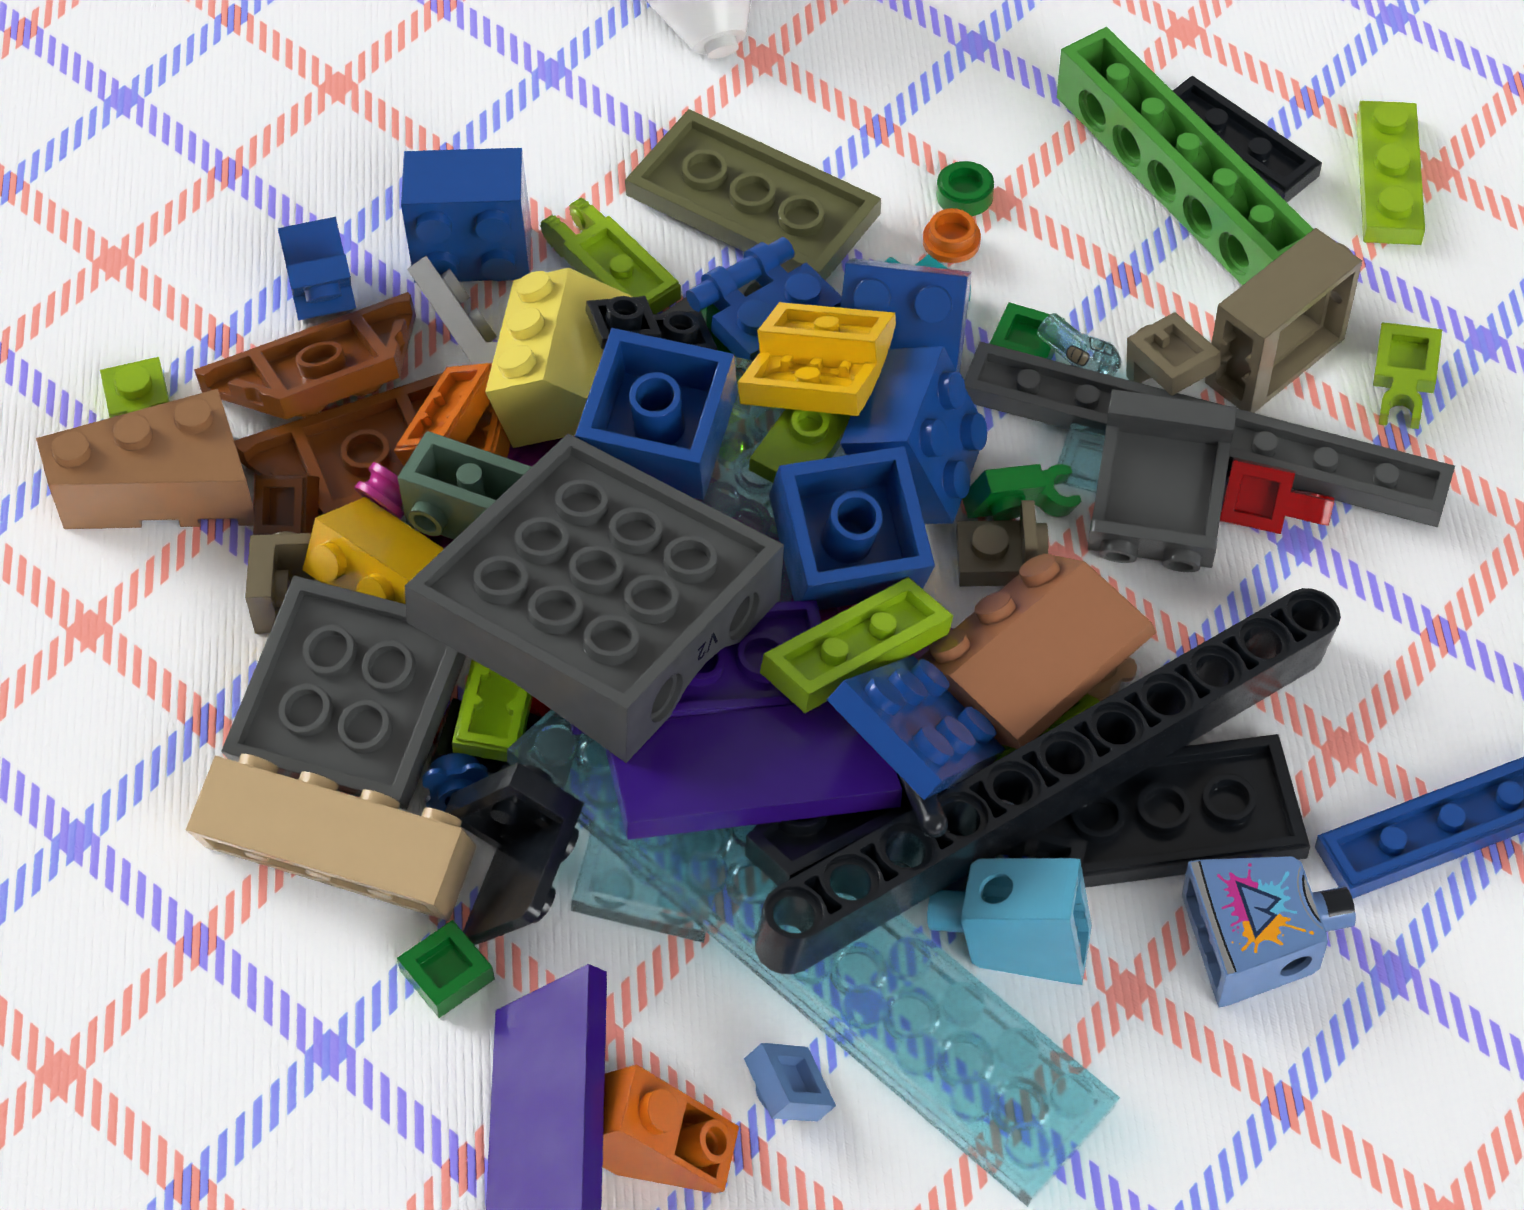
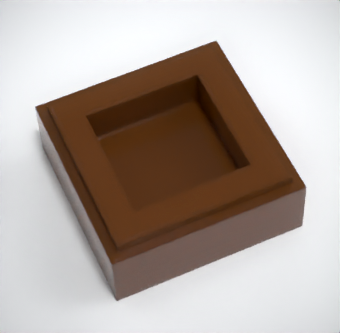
[253,475,320,535]

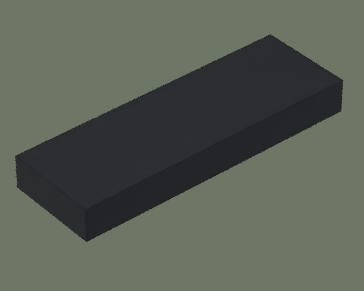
[1173,75,1322,202]

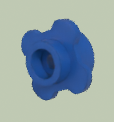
[422,753,488,811]

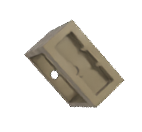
[1204,228,1362,413]

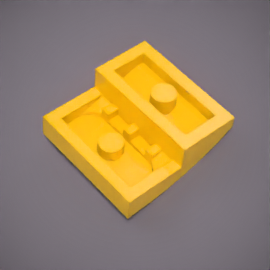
[737,302,896,416]

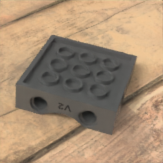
[405,434,784,763]

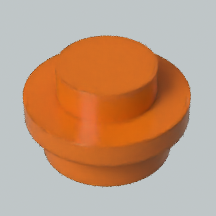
[923,208,981,263]

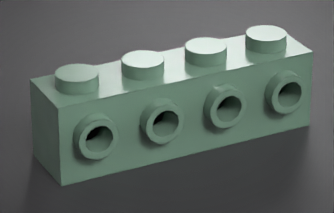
[397,431,531,540]

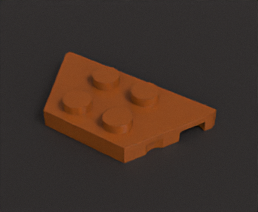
[194,292,416,420]
[234,372,443,516]

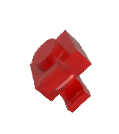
[1220,458,1335,534]

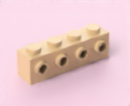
[185,754,477,921]

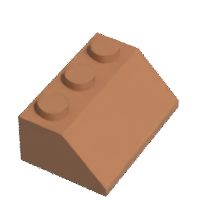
[918,553,1157,749]

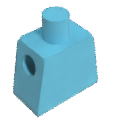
[927,858,1092,985]

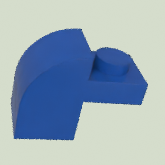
[278,216,356,321]

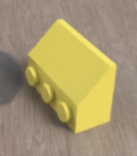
[485,267,633,448]

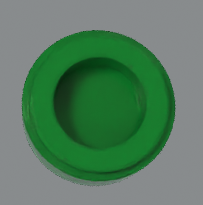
[936,161,994,216]

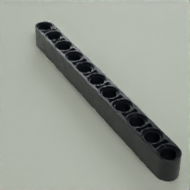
[755,588,1341,975]

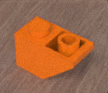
[602,1064,739,1194]

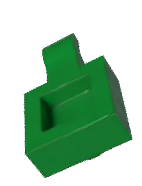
[962,464,1082,521]

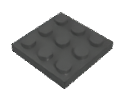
[221,576,466,810]

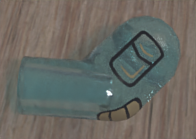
[1037,313,1122,376]

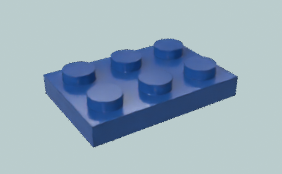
[826,655,1006,800]

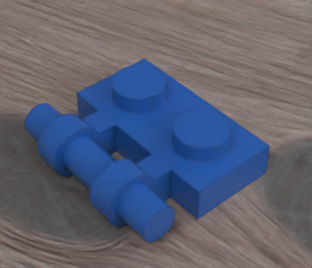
[686,237,842,369]

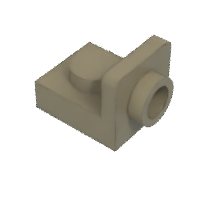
[1126,312,1221,396]
[956,500,1049,587]
[245,531,316,634]

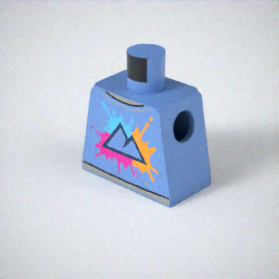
[1182,856,1356,1008]

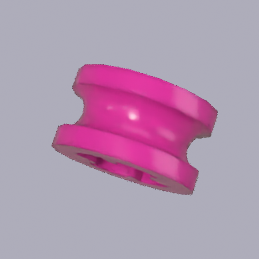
[354,462,404,520]

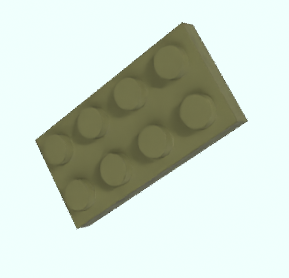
[625,109,881,281]

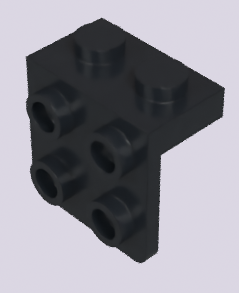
[444,762,584,945]

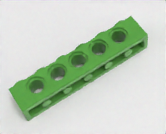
[1056,26,1313,285]

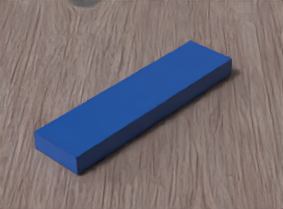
[1314,757,1524,899]

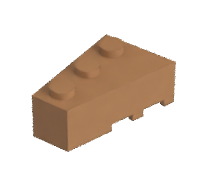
[36,389,254,529]

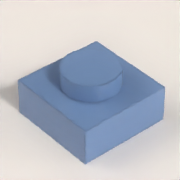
[744,1043,836,1122]

